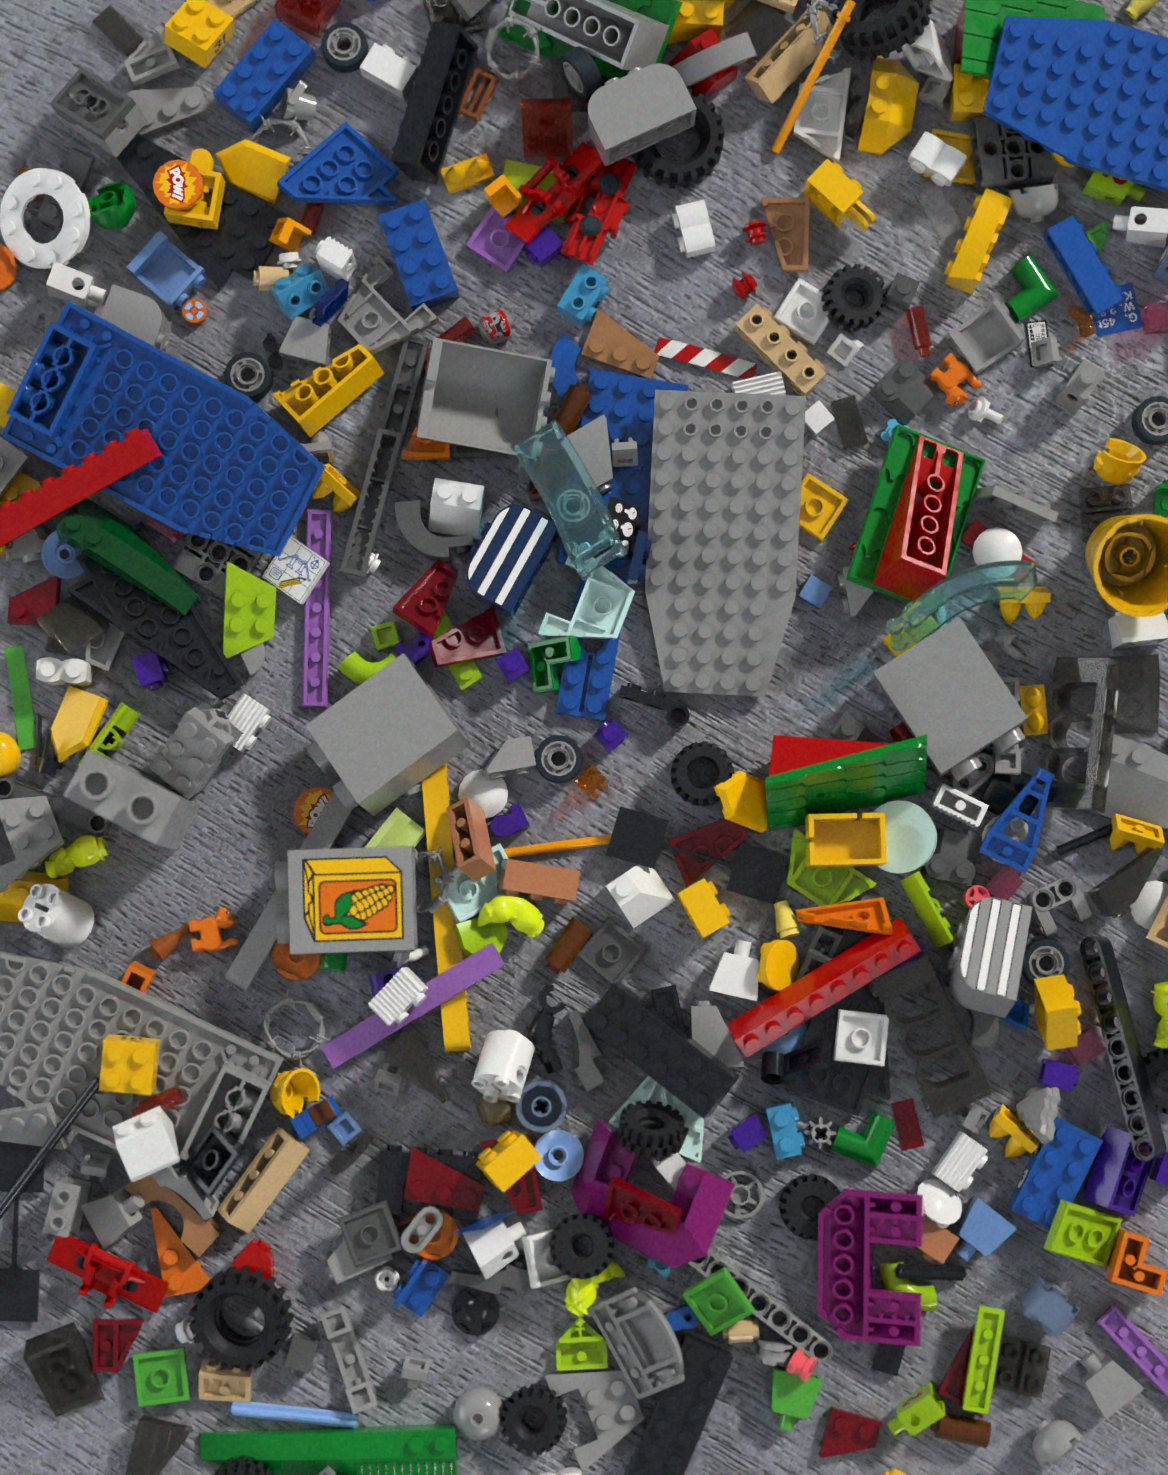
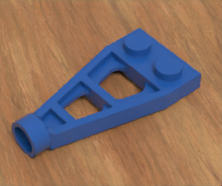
[978,766,1055,873]

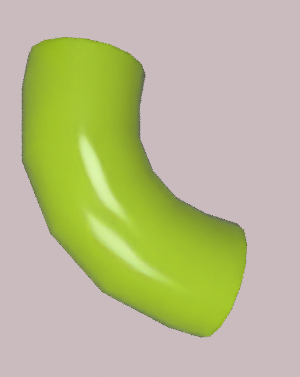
[337,651,396,685]
[879,1261,937,1312]

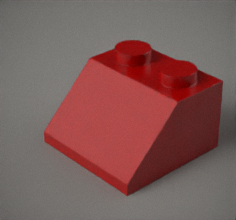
[669,28,738,98]

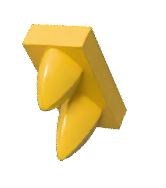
[441,153,495,194]
[312,463,361,512]
[996,587,1051,624]
[1019,684,1049,737]
[1110,813,1165,854]
[989,1104,1040,1158]

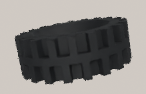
[832,0,932,61]
[632,88,725,189]
[189,1265,294,1372]

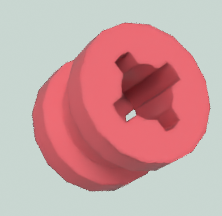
[962,885,990,910]
[786,1349,817,1382]

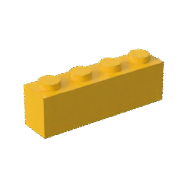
[667,0,724,46]
[944,188,1013,295]
[272,344,384,438]

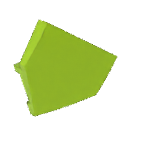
[453,918,509,957]
[556,1317,608,1372]

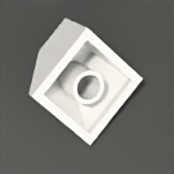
[606,864,675,928]

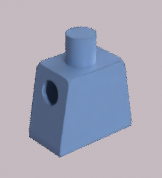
[955,1196,1017,1262]

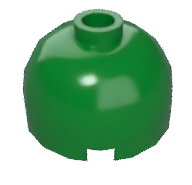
[87,181,136,229]

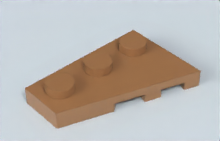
[761,197,811,273]
[581,309,659,379]

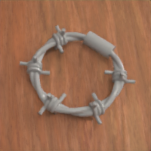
[803,0,846,64]
[483,11,543,88]
[251,115,315,173]
[415,848,454,914]
[258,990,330,1066]

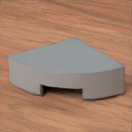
[240,643,266,677]

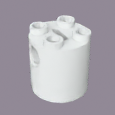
[18,884,94,948]
[472,1029,535,1103]

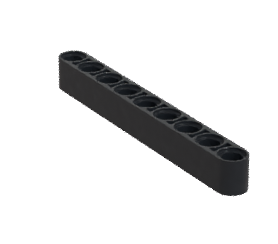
[1080,936,1166,1161]

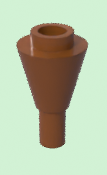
[147,923,190,962]

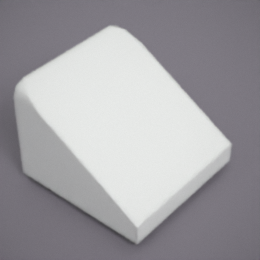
[827,330,864,367]

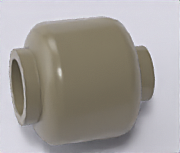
[476,1095,516,1127]

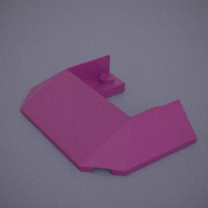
[571,1119,735,1268]
[817,1189,926,1347]

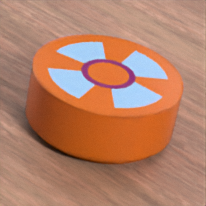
[182,299,208,325]

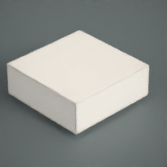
[805,400,835,436]

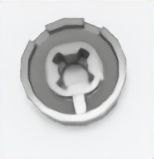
[755,1339,793,1367]

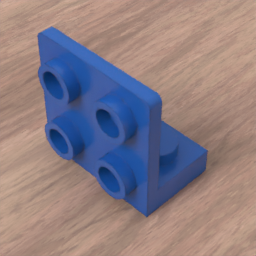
[392,1258,450,1317]

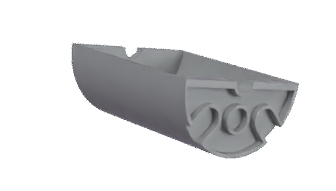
[416,337,555,459]

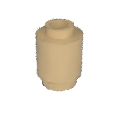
[253,266,289,292]
[722,1316,759,1344]

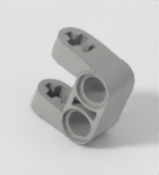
[1028,877,1092,938]

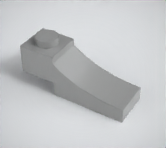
[151,1160,220,1221]

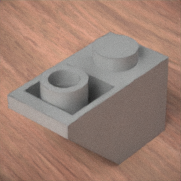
[837,566,874,620]
[482,736,536,780]

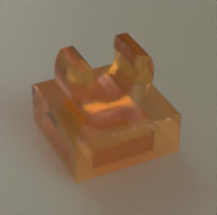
[574,765,608,799]

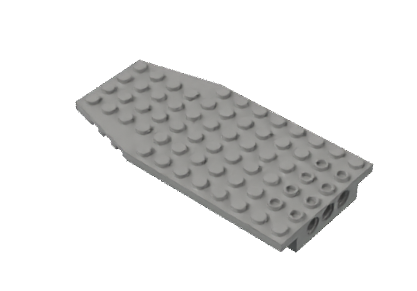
[645,390,806,697]
[0,951,284,1197]

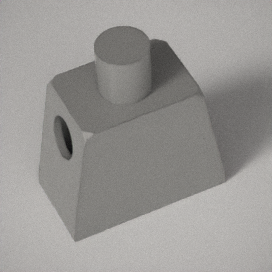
[279,307,331,368]
[1054,359,1105,415]
[80,1188,144,1249]
[1080,1352,1144,1420]

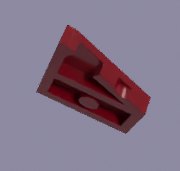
[7,576,62,625]
[92,1318,144,1372]
[819,1406,882,1458]

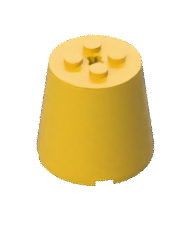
[1085,514,1168,617]

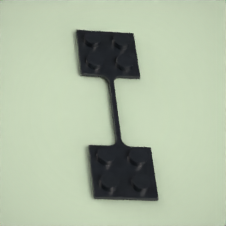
[606,806,789,904]
[0,1141,45,1322]

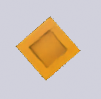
[484,174,523,218]
[269,217,312,252]

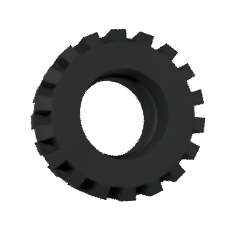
[670,741,735,806]

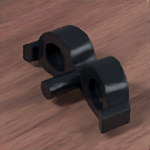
[263,333,283,370]

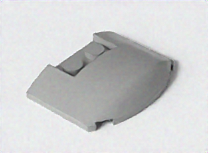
[588,1287,684,1400]

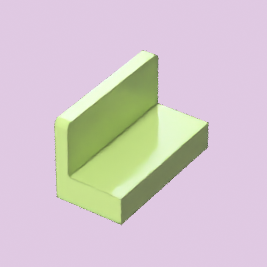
[365,807,426,848]

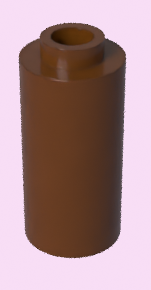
[549,381,593,437]
[544,917,593,975]
[931,1413,991,1448]

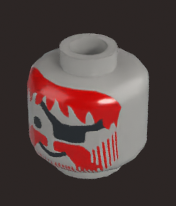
[477,309,516,345]

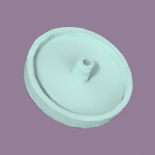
[872,800,937,874]

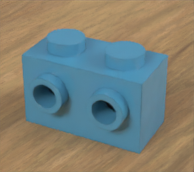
[269,263,332,320]
[557,264,610,327]
[764,1102,805,1160]

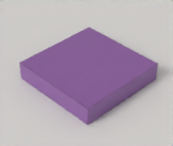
[466,206,526,274]

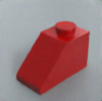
[231,1238,275,1285]

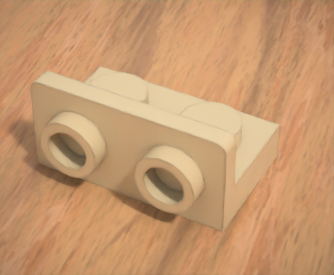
[199,1358,254,1403]

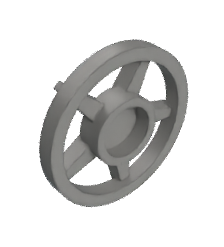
[723,1170,764,1219]

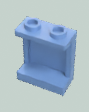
[127,230,207,311]

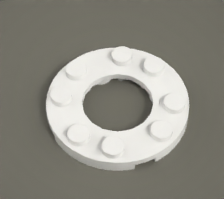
[0,168,91,269]

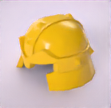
[1094,438,1146,485]
[269,1068,320,1119]

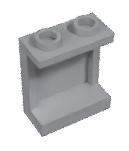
[945,299,1025,376]
[43,1175,93,1238]

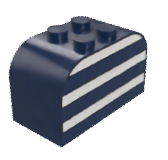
[466,505,560,619]

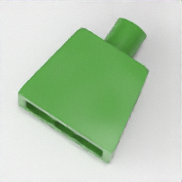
[770,1366,822,1431]

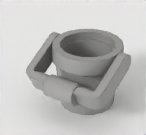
[280,80,316,121]

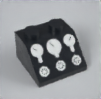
[599,496,643,560]

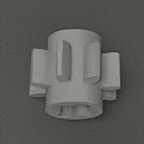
[804,1116,836,1149]

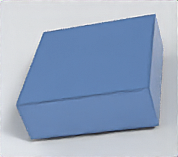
[798,575,832,609]
[327,1110,363,1147]

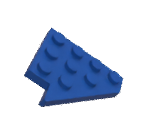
[277,122,399,206]

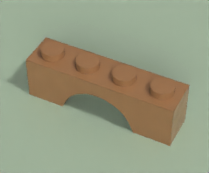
[124,1175,224,1257]

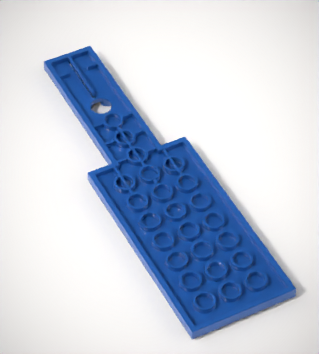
[555,369,688,722]

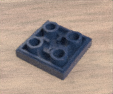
[627,530,652,589]

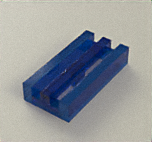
[312,278,349,327]

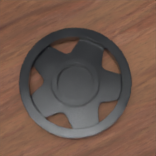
[452,1287,500,1336]

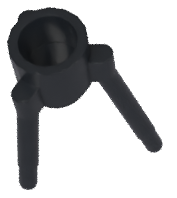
[34,714,64,775]

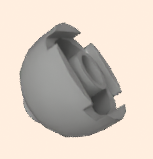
[1008,183,1059,223]
[453,1387,504,1441]
[1032,1420,1084,1471]

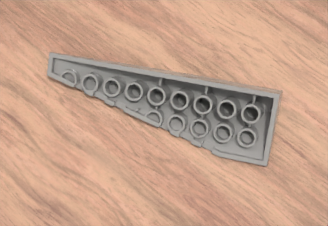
[1074,731,1168,829]

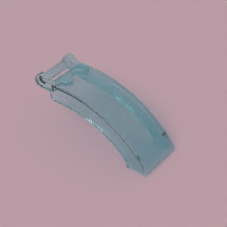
[513,420,627,580]
[886,560,1038,651]

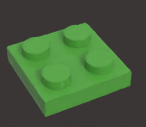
[682,1267,754,1336]
[133,1347,191,1407]

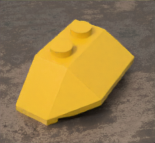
[857,56,919,155]
[0,871,69,923]

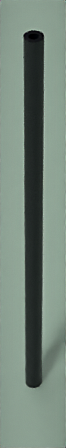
[0,1076,100,1219]

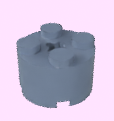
[516,1079,567,1133]
[1020,1277,1080,1338]

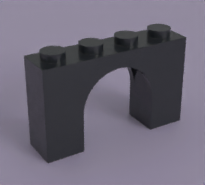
[376,1144,482,1221]

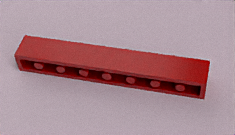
[0,427,162,548]
[727,917,921,1058]

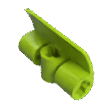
[78,702,141,766]
[900,870,954,948]

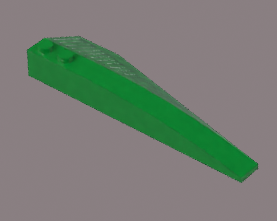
[200,1423,458,1475]

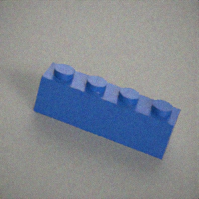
[1043,215,1123,320]

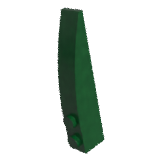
[55,498,199,616]

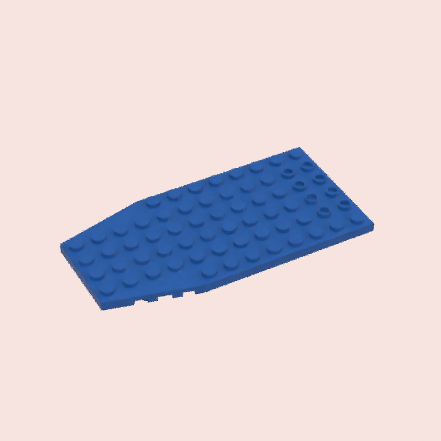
[982,16,1168,192]
[1,301,326,557]

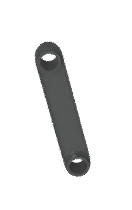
[0,777,112,835]

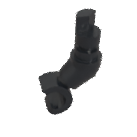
[528,985,567,1074]

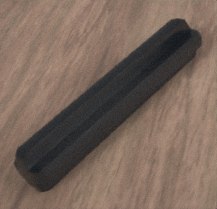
[895,1263,966,1281]

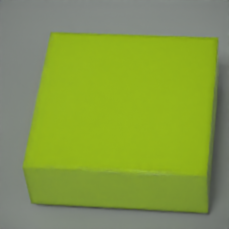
[370,620,401,652]

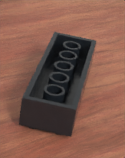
[391,21,479,184]
[584,982,740,1119]
[624,1333,733,1475]

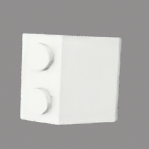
[901,20,953,82]
[428,478,486,540]
[1108,612,1168,649]
[113,1106,180,1182]

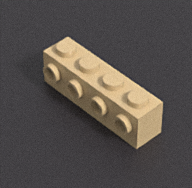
[744,9,833,104]
[734,304,827,396]
[217,1127,310,1233]

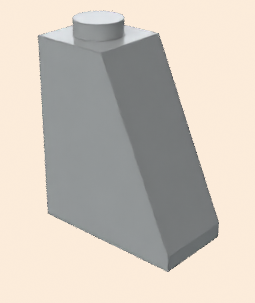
[561,415,613,495]
[690,1000,744,1067]
[325,1240,396,1284]

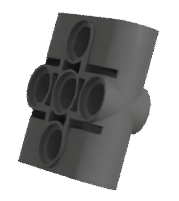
[969,117,1054,190]
[171,533,263,600]

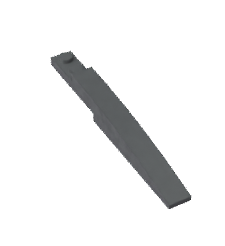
[340,336,430,578]

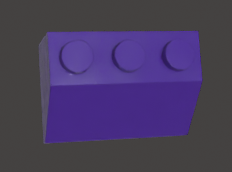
[1083,1126,1153,1217]

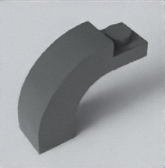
[395,500,474,561]
[926,979,999,1050]

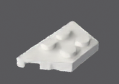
[793,68,851,162]

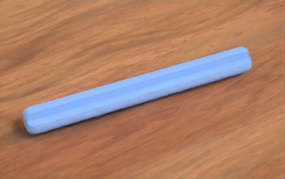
[231,1402,359,1428]

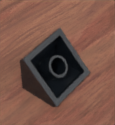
[979,771,1044,823]
[183,1125,246,1197]

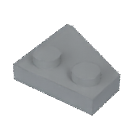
[124,25,180,87]

